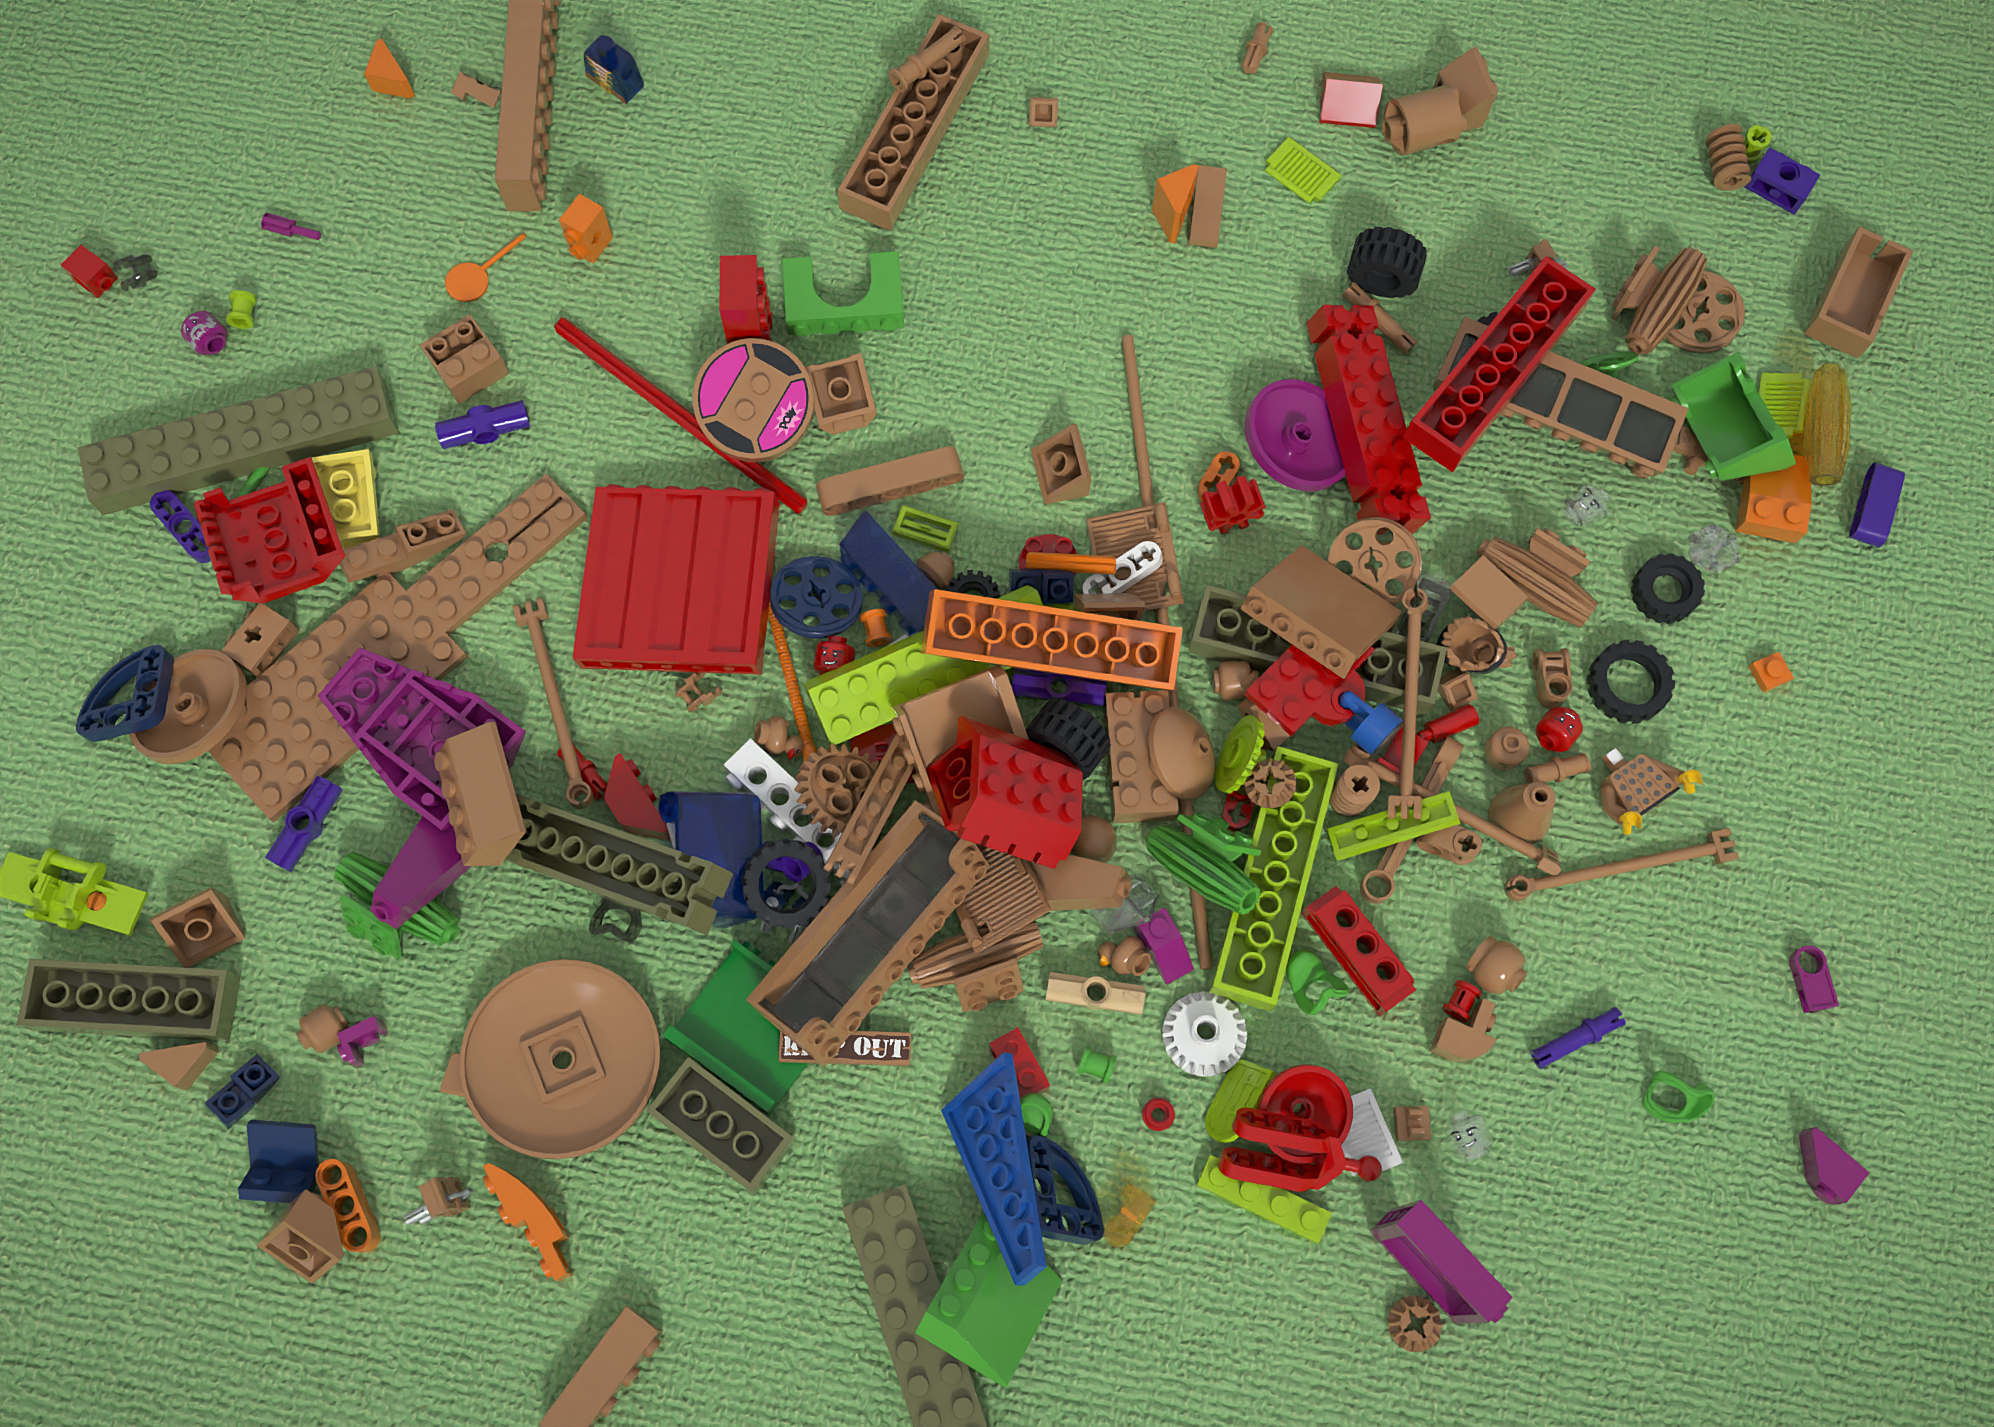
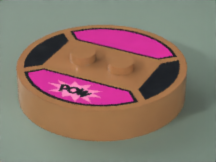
[692,338,815,462]

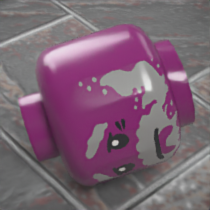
[181,311,228,355]

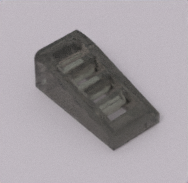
[1395,578,1452,642]

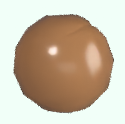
[1071,815,1117,863]

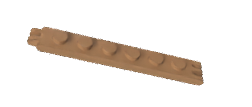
[823,733,914,885]

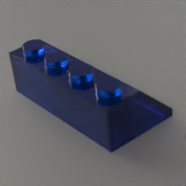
[839,511,938,637]

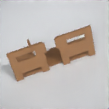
[451,72,502,108]

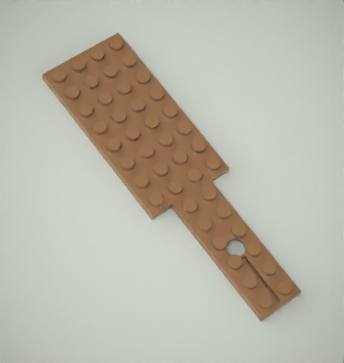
[208,474,587,823]

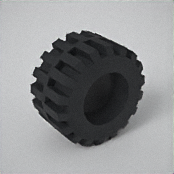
[1347,227,1427,298]
[1026,699,1111,780]

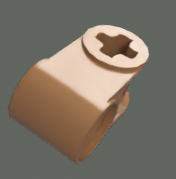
[1532,648,1573,709]
[1416,825,1482,865]

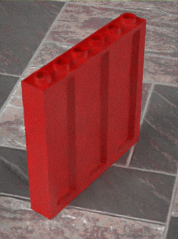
[572,484,780,675]

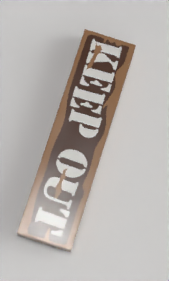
[779,1029,911,1066]

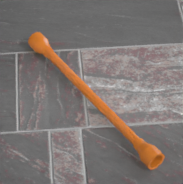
[768,603,826,780]

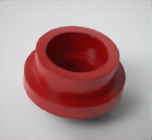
[1142,1098,1175,1131]

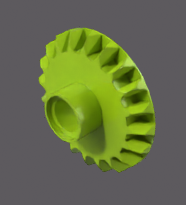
[1215,715,1266,794]

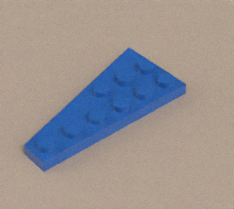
[941,1052,1047,1286]

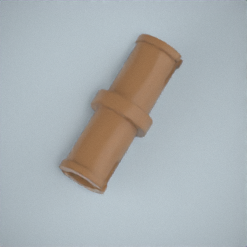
[1524,753,1591,783]

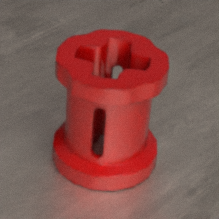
[1442,980,1483,1022]

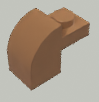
[1429,998,1497,1062]

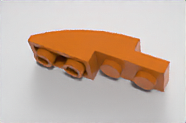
[483,1163,573,1281]

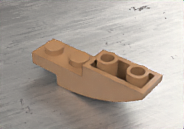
[339,509,466,583]

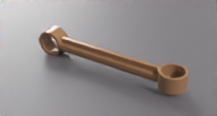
[1360,736,1464,904]

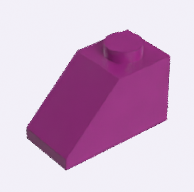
[1134,907,1194,985]
[1799,1127,1870,1205]

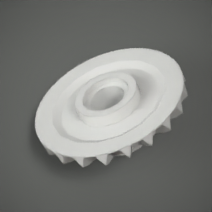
[1162,991,1247,1076]

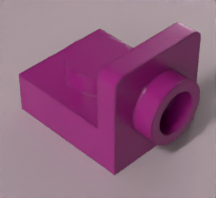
[337,1016,388,1067]

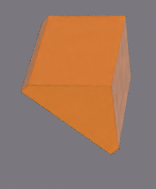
[1152,164,1199,244]

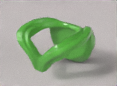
[1286,949,1349,1015]
[1643,1070,1715,1123]
[1020,1093,1052,1139]

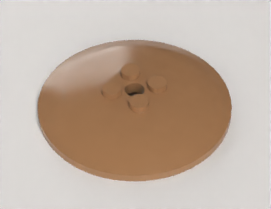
[459,959,661,1159]

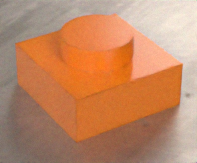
[1748,652,1794,693]

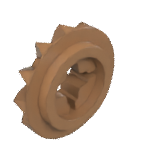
[1245,758,1296,808]
[1387,1296,1443,1352]

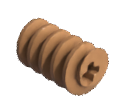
[1705,124,1752,191]
[1329,764,1380,817]

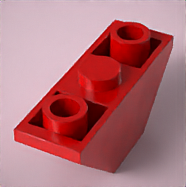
[604,753,671,840]

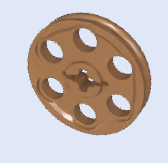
[1665,271,1745,353]
[1328,517,1422,606]

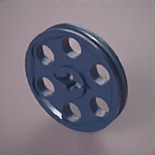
[770,556,863,638]

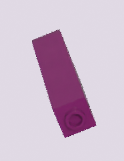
[371,816,472,929]

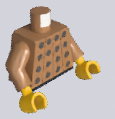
[1600,748,1703,835]

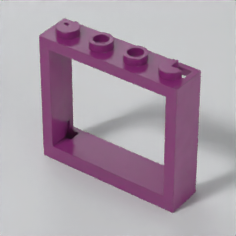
[1369,1200,1513,1324]

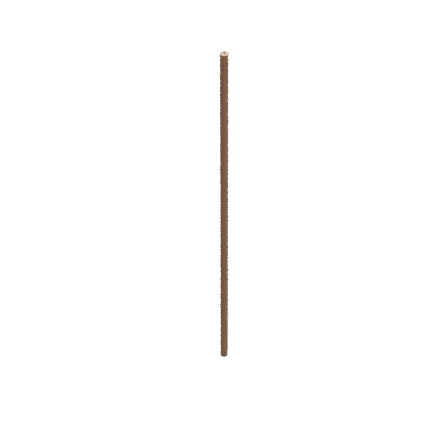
[1122,335,1213,970]

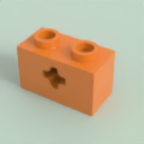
[559,194,613,264]

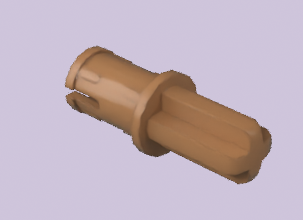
[1241,22,1273,74]

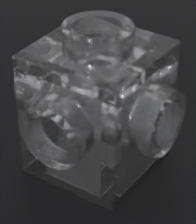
[1688,524,1740,574]

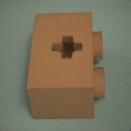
[221,603,299,677]

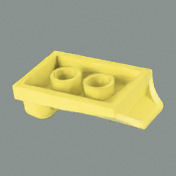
[311,449,380,550]

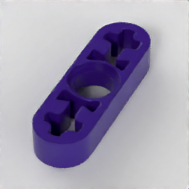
[150,490,211,563]

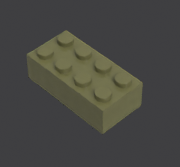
[646,1057,796,1195]

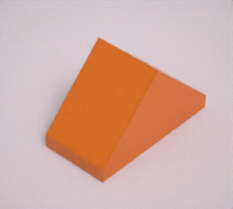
[364,38,415,99]

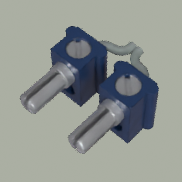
[759,881,824,945]

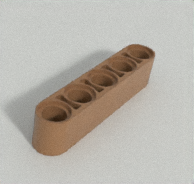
[815,446,965,516]

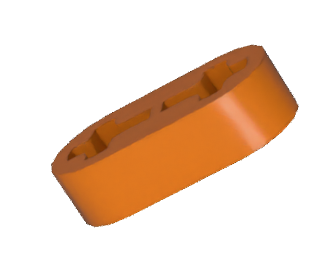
[1197,451,1240,502]

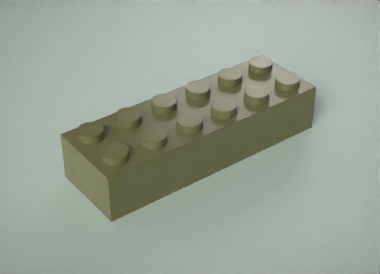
[16,959,240,1042]

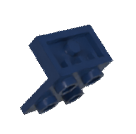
[238,1120,319,1203]

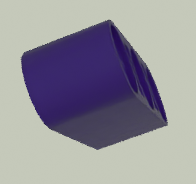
[1849,462,1905,548]

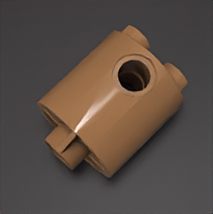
[1382,85,1467,156]

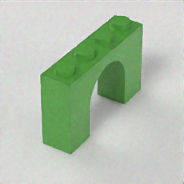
[782,251,904,337]

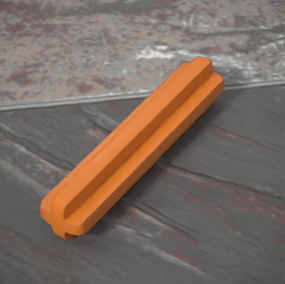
[1026,552,1116,574]

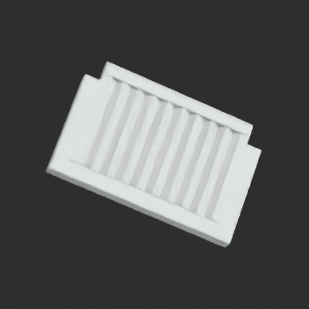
[1342,1088,1403,1176]

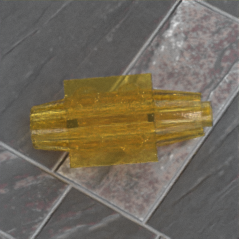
[1788,363,1851,487]

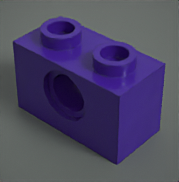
[1744,148,1820,215]

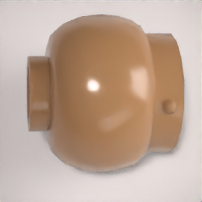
[1466,936,1528,994]

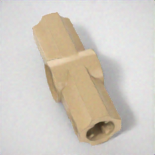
[1045,972,1146,1015]

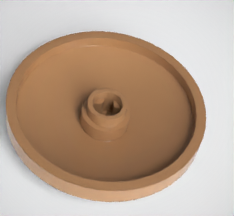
[129,649,247,764]

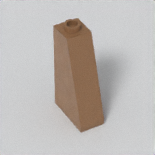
[1024,854,1131,911]

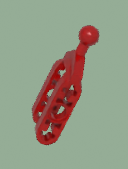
[1217,1107,1382,1192]

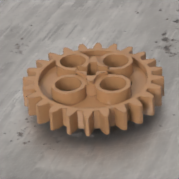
[794,744,895,839]

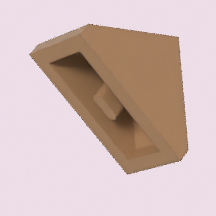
[139,1042,218,1091]

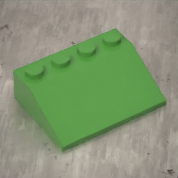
[915,1212,1062,1388]

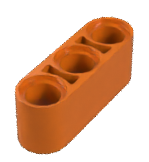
[315,1159,381,1253]

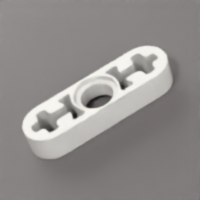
[1083,541,1163,594]

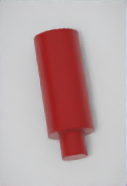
[1417,704,1479,744]

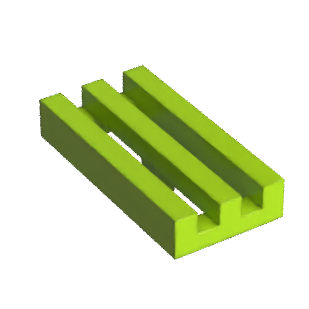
[892,505,959,553]

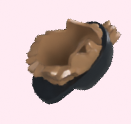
[1436,616,1517,675]

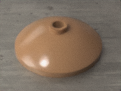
[1149,707,1215,800]

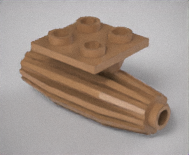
[1611,246,1707,355]
[1476,528,1598,628]
[907,920,1043,1012]

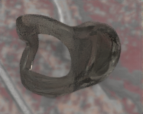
[589,897,642,942]

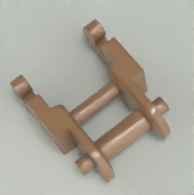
[675,673,723,712]

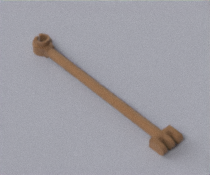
[1388,588,1429,819]
[512,597,594,809]
[1343,743,1561,875]
[1504,828,1740,902]

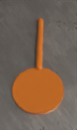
[445,233,526,302]

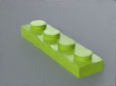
[1327,791,1460,861]
[1196,1154,1332,1244]

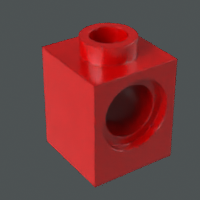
[60,245,118,298]

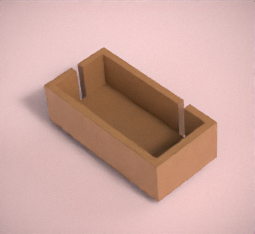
[1804,226,1913,359]
[1103,690,1179,824]

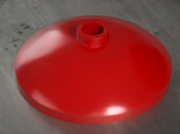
[1258,1064,1353,1164]

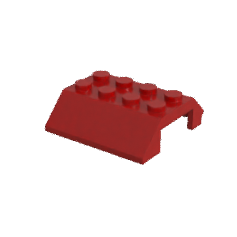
[194,457,345,604]
[952,716,1083,869]

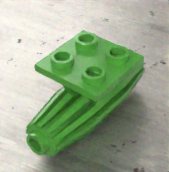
[1146,813,1262,915]
[334,851,460,960]

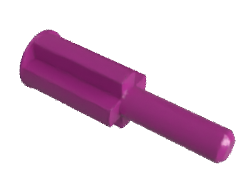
[261,213,321,240]

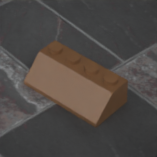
[434,722,526,866]

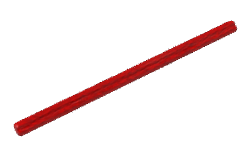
[554,318,808,514]

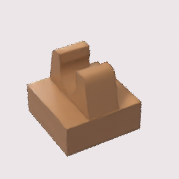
[1393,1106,1431,1141]

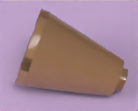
[1488,782,1556,845]

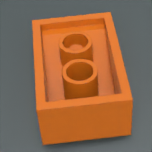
[1735,455,1812,543]

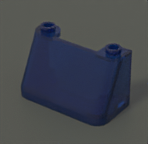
[658,791,764,928]

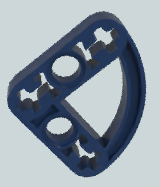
[76,645,174,742]
[1026,1135,1104,1245]

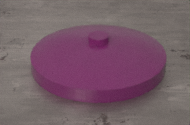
[1244,379,1346,492]

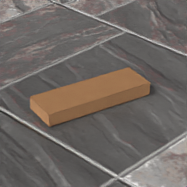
[1189,165,1227,248]

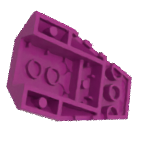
[318,648,526,831]

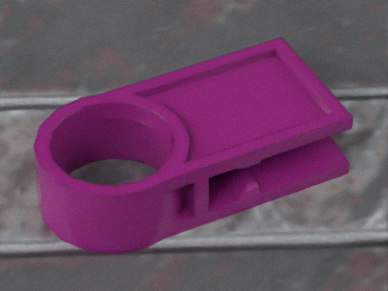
[1789,946,1839,1013]

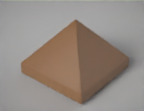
[1029,97,1058,127]

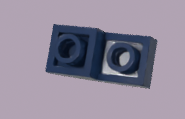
[1009,569,1074,604]
[204,1054,280,1129]

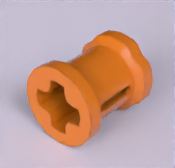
[859,609,893,648]

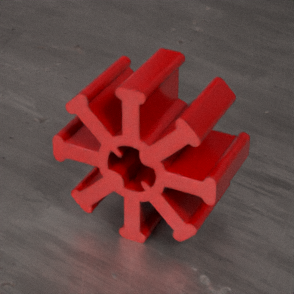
[1200,476,1266,534]

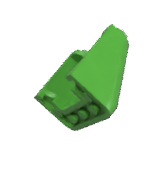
[1670,352,1796,481]

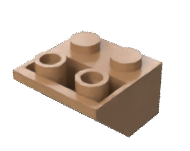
[1433,47,1498,132]
[419,314,509,404]

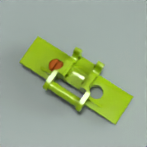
[0,848,149,936]

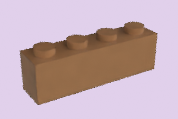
[539,1306,663,1427]

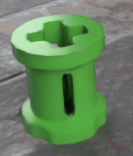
[1077,1045,1117,1084]

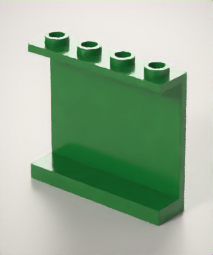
[663,940,838,1116]

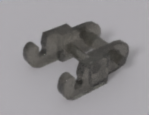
[113,254,158,291]

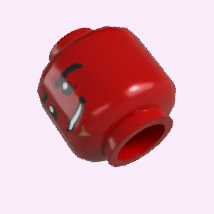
[813,636,856,676]
[1535,707,1583,752]

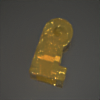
[1103,1182,1156,1248]

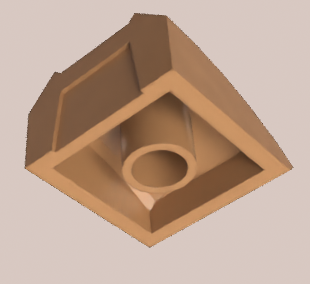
[805,353,877,435]

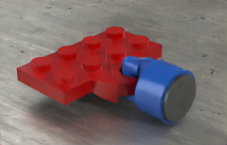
[1244,644,1403,756]

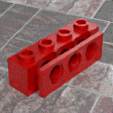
[1301,886,1417,1017]

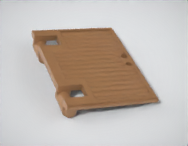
[1086,502,1184,612]
[935,843,1052,954]

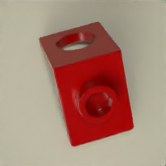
[1377,726,1429,774]

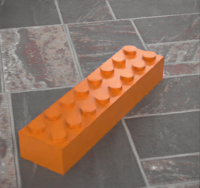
[921,589,1183,690]

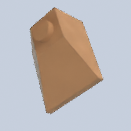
[256,1189,344,1284]

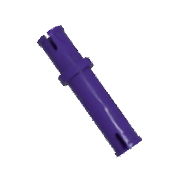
[1530,1007,1626,1069]

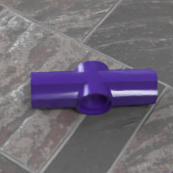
[435,400,530,449]
[1012,668,1106,707]
[265,776,343,872]

